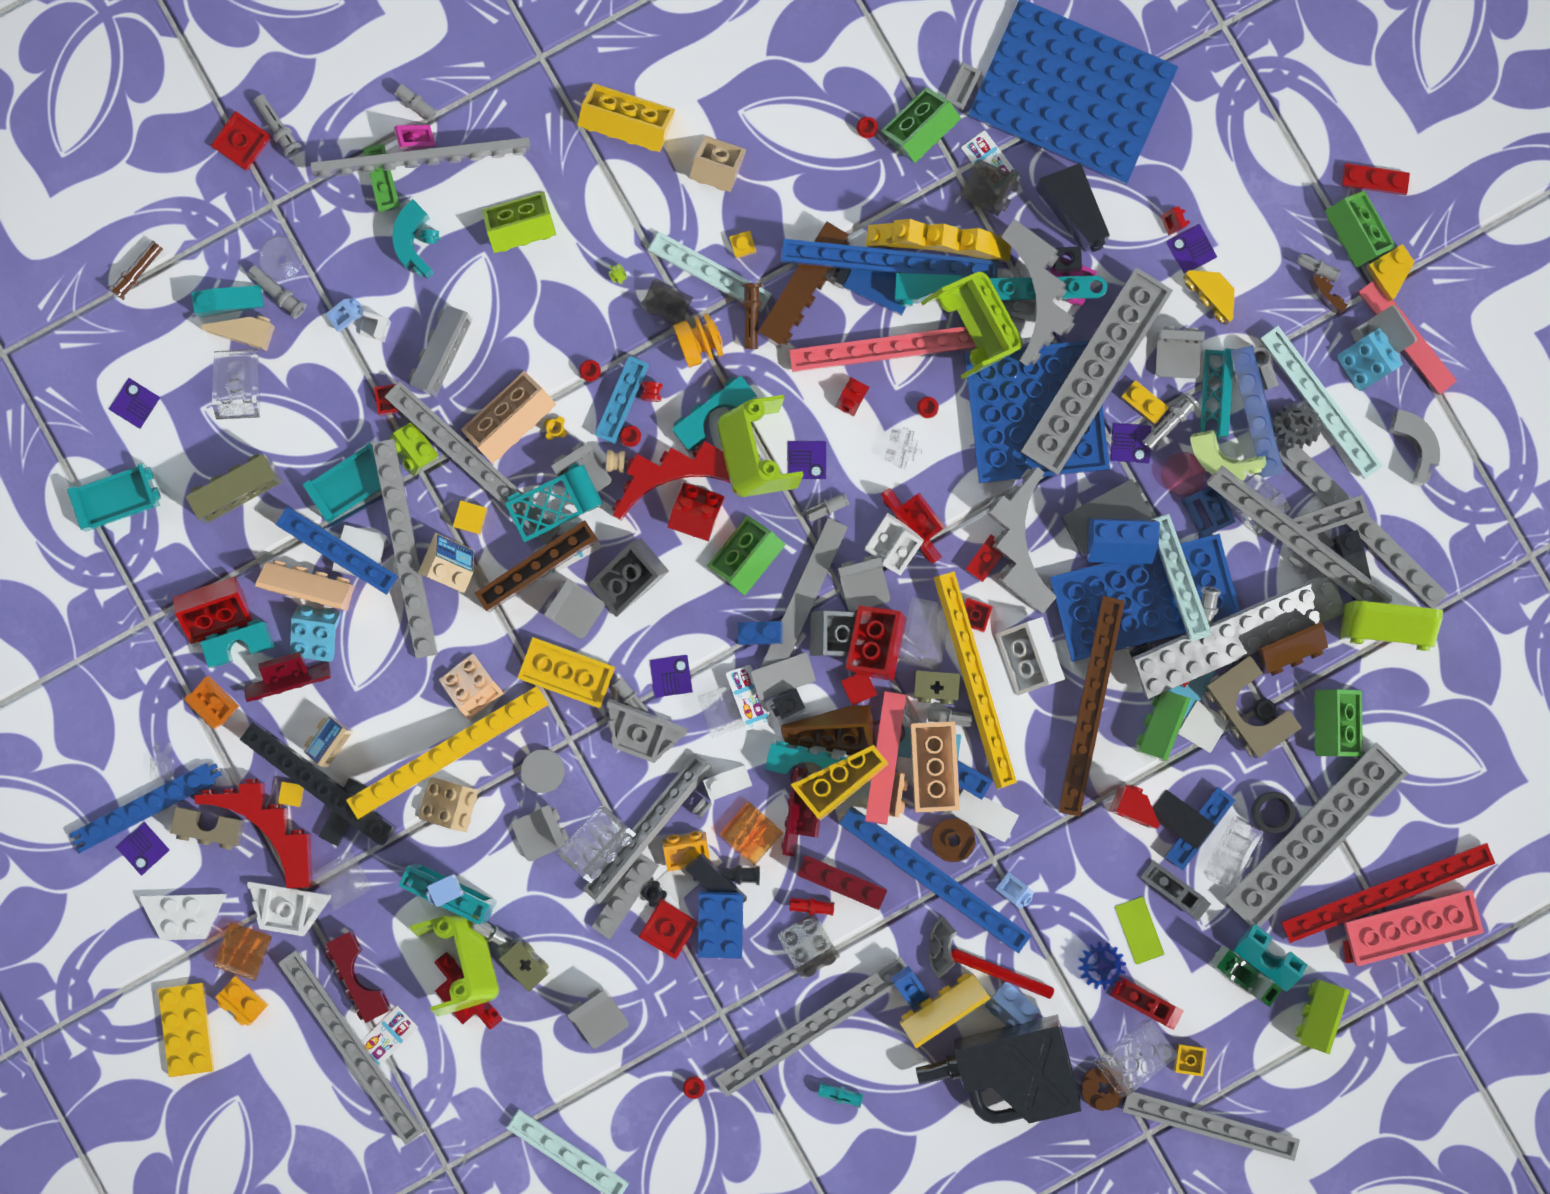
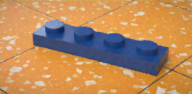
[1164,787,1236,870]

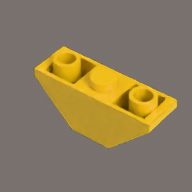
[1183,270,1235,325]

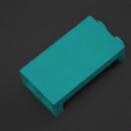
[302,442,381,523]
[67,463,161,532]

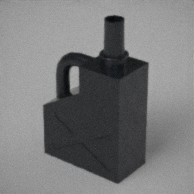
[916,1014,1082,1124]

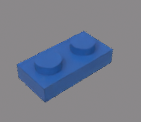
[738,621,783,645]
[957,760,993,800]
[890,966,930,1008]

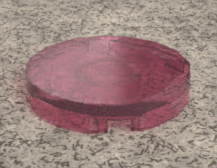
[1161,452,1206,496]

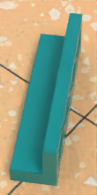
[1199,348,1234,438]

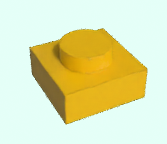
[729,231,756,259]

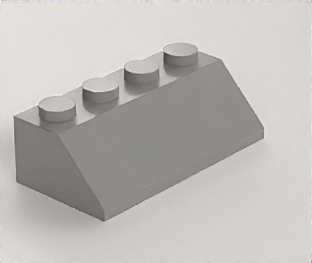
[409,305,473,398]

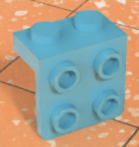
[1337,328,1403,391]
[290,605,341,662]

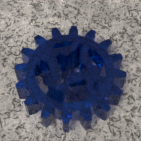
[1077,941,1126,990]

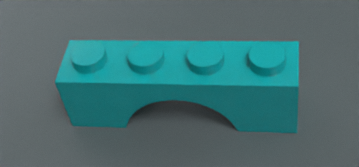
[672,376,757,452]
[765,740,847,774]

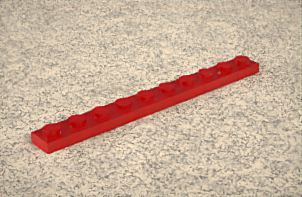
[1281,843,1496,943]

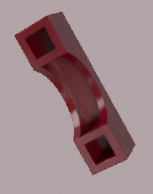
[797,855,887,910]
[325,930,392,1023]

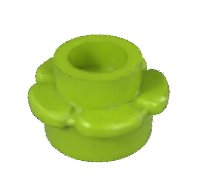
[608,263,627,284]

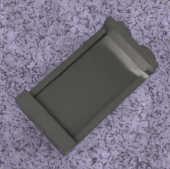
[1061,479,1154,556]

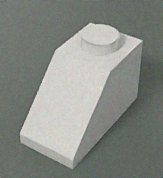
[703,765,752,801]

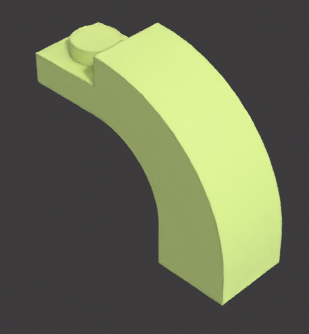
[1190,430,1267,481]

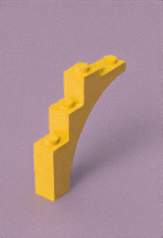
[866,219,1012,262]

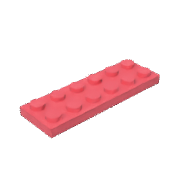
[1344,890,1484,966]

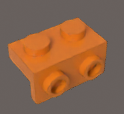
[184,676,239,729]

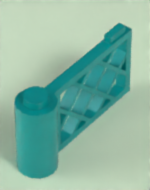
[505,463,603,543]

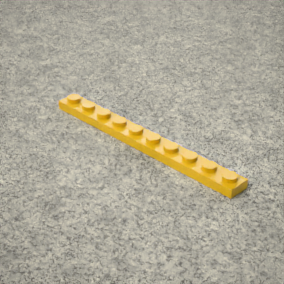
[933,571,1017,789]
[346,686,549,820]

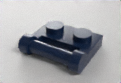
[1180,486,1236,539]

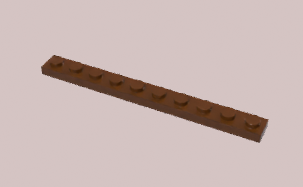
[1058,596,1125,817]

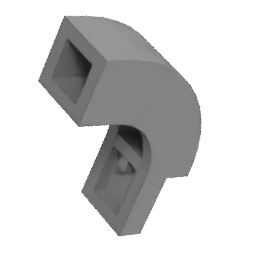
[1389,409,1440,486]

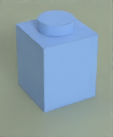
[426,874,464,907]

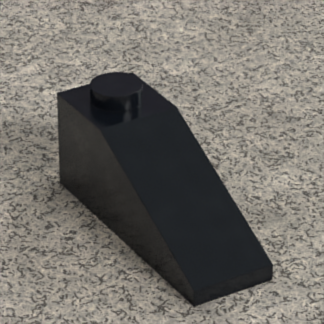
[1332,530,1371,601]

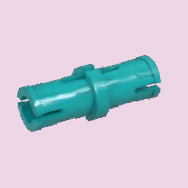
[818,1083,864,1108]

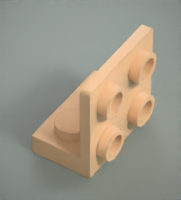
[439,654,504,720]

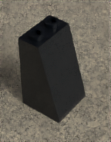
[1036,163,1110,252]

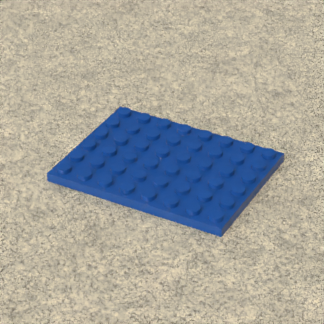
[968,0,1179,185]

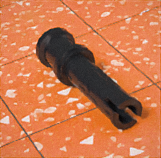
[693,865,760,886]

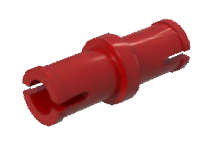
[789,897,835,916]

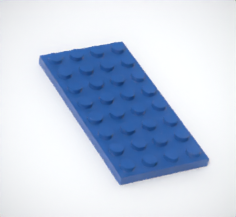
[1049,533,1240,662]

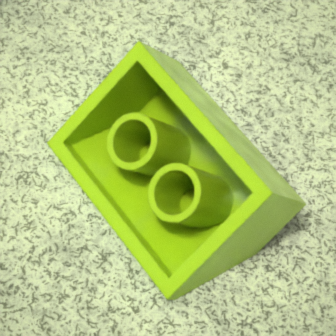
[482,191,557,253]
[1294,978,1350,1054]

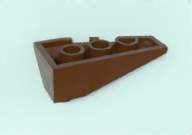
[781,705,875,755]

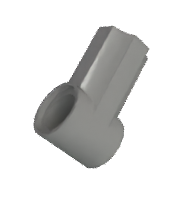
[1254,347,1279,391]

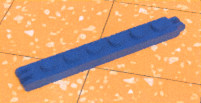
[69,763,222,854]

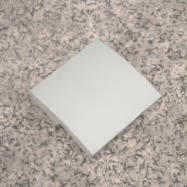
[864,513,924,576]
[332,525,387,577]

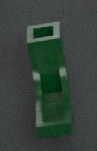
[1210,945,1282,1007]

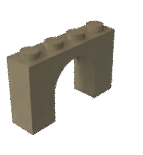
[1204,656,1302,759]

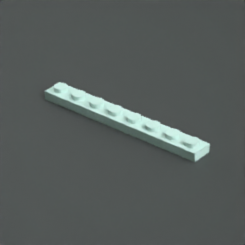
[1259,326,1383,479]

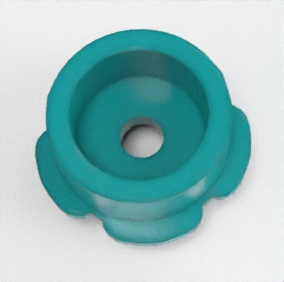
[419,229,441,244]

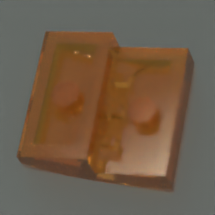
[720,801,784,865]
[214,922,272,981]

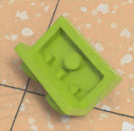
[389,422,439,476]

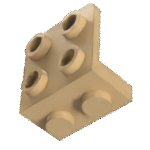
[418,777,479,832]

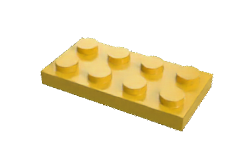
[518,637,616,709]
[158,982,214,1077]

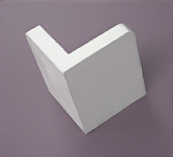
[360,311,391,343]

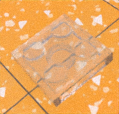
[312,850,373,911]

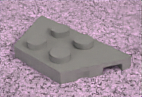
[607,699,689,763]

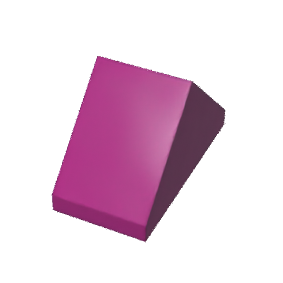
[394,125,436,152]

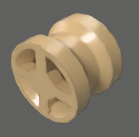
[606,450,626,473]

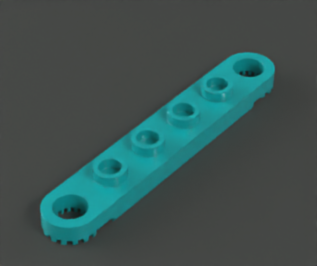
[989,276,1107,301]

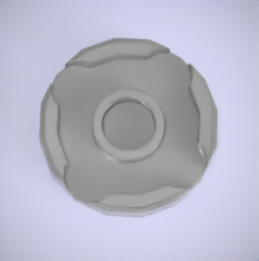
[521,750,565,793]

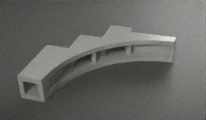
[1001,219,1075,366]
[986,467,1056,614]

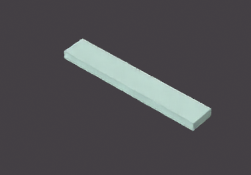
[648,231,772,313]
[1152,514,1212,642]
[506,1109,630,1194]

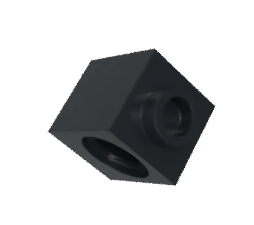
[1052,246,1082,273]
[770,688,805,720]

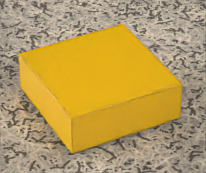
[278,782,304,807]

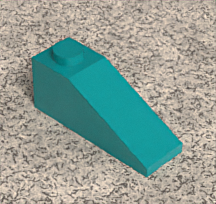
[895,273,962,307]
[191,285,264,318]

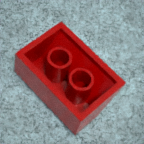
[173,576,253,644]
[845,605,906,681]
[1109,784,1160,829]

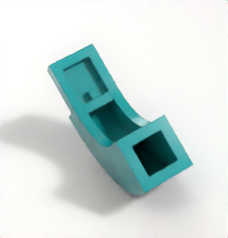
[392,199,434,279]

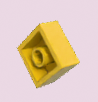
[453,500,488,535]
[1173,1043,1207,1077]

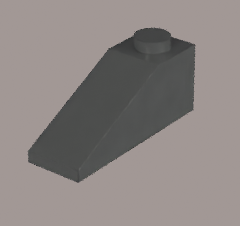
[1140,860,1211,921]

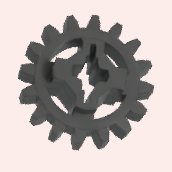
[1273,403,1322,449]

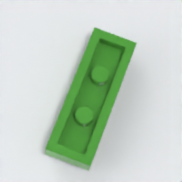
[363,144,400,213]

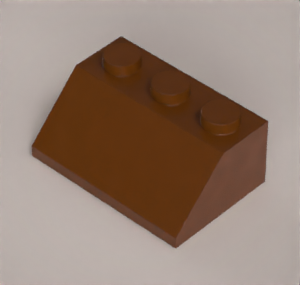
[1255,622,1328,676]

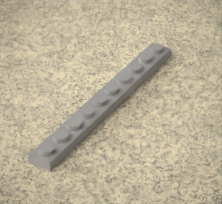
[311,137,530,178]
[385,381,561,545]
[372,439,438,659]
[1279,442,1448,609]
[1207,465,1392,604]
[278,950,424,1145]
[715,956,907,1097]

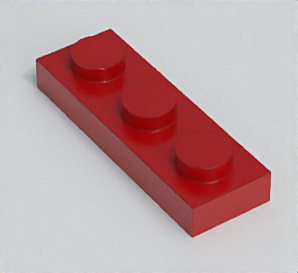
[1341,163,1410,196]

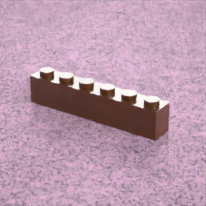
[758,221,850,348]
[475,520,599,613]

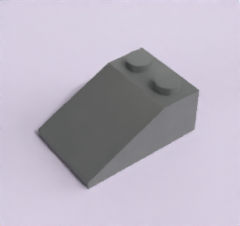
[588,538,669,617]
[810,611,857,657]

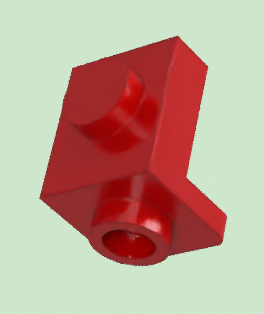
[835,377,870,416]

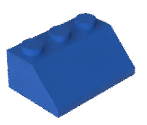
[1087,518,1160,564]

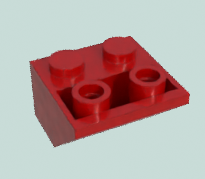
[667,483,725,542]

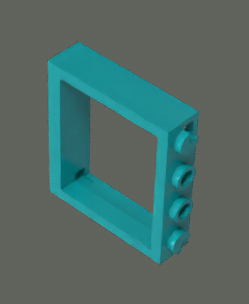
[398,863,498,925]

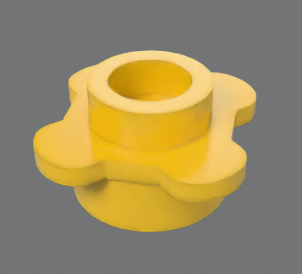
[544,416,567,440]

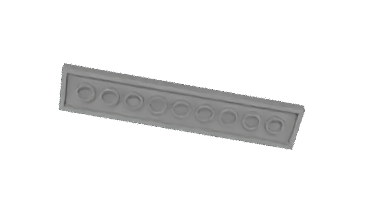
[1020,267,1173,476]
[1132,574,1344,699]
[1223,742,1409,927]

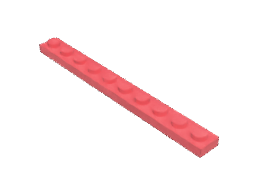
[789,326,977,372]

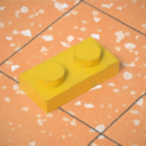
[1121,380,1169,425]

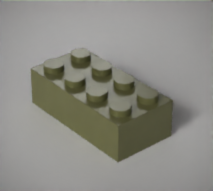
[185,453,284,524]

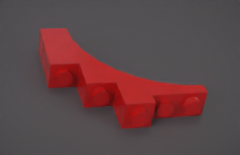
[612,441,731,521]
[195,779,313,888]

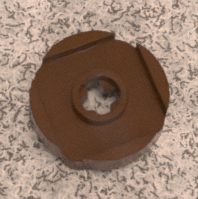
[931,818,976,862]
[1081,1065,1126,1111]

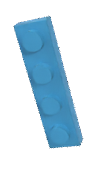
[595,355,650,444]

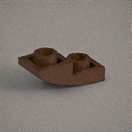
[1309,274,1348,315]

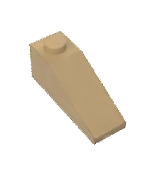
[200,315,275,351]

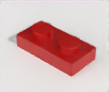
[965,534,1002,583]

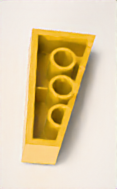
[791,745,889,821]

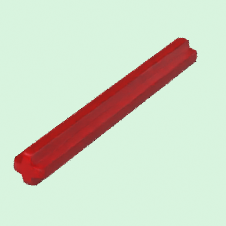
[951,948,1055,999]

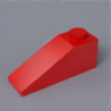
[1110,976,1184,1030]

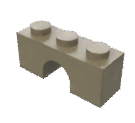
[170,807,245,850]

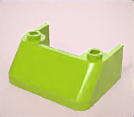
[921,272,1023,379]
[717,395,803,497]
[1339,601,1443,651]
[410,915,499,1017]

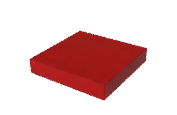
[210,111,272,171]
[638,899,699,960]

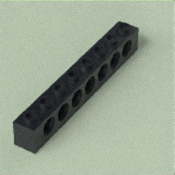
[239,722,397,845]

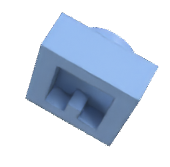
[326,298,363,332]
[996,872,1034,909]

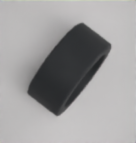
[1251,792,1295,833]

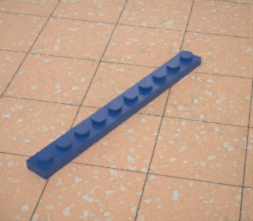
[780,239,998,279]
[839,806,1031,954]

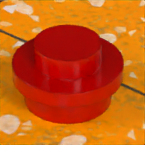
[856,117,878,139]
[579,360,601,382]
[917,397,939,419]
[620,425,641,447]
[683,1076,705,1099]

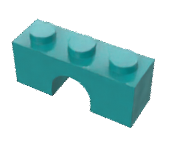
[200,619,275,668]
[1234,924,1308,992]

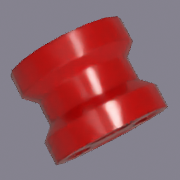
[640,381,663,402]

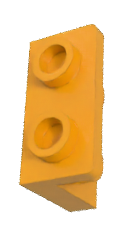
[663,831,711,872]
[215,975,270,1026]

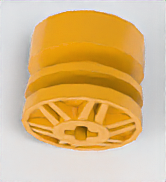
[673,313,724,368]

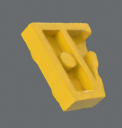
[1366,244,1415,302]

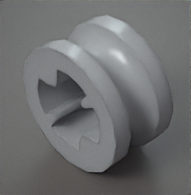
[692,798,712,819]

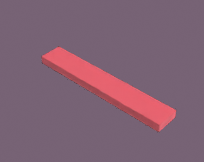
[1358,280,1457,395]
[865,691,906,825]

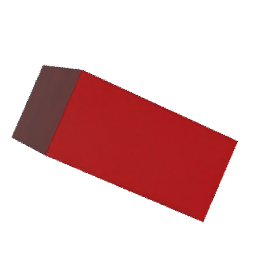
[374,384,401,416]
[964,598,993,633]
[841,673,877,706]

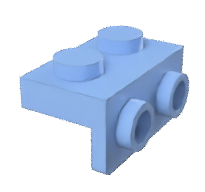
[984,982,1039,1026]

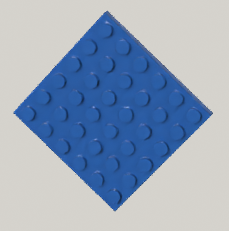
[964,340,1110,484]

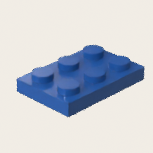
[698,891,744,959]

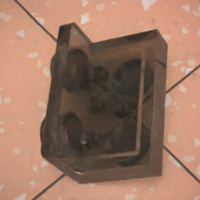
[640,278,694,325]

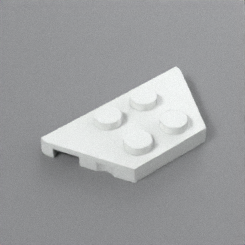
[247,882,331,936]
[140,894,227,940]

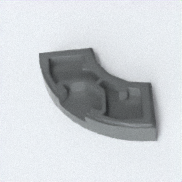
[928,915,958,979]

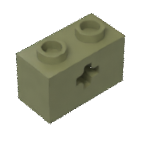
[913,670,960,705]
[499,940,550,992]

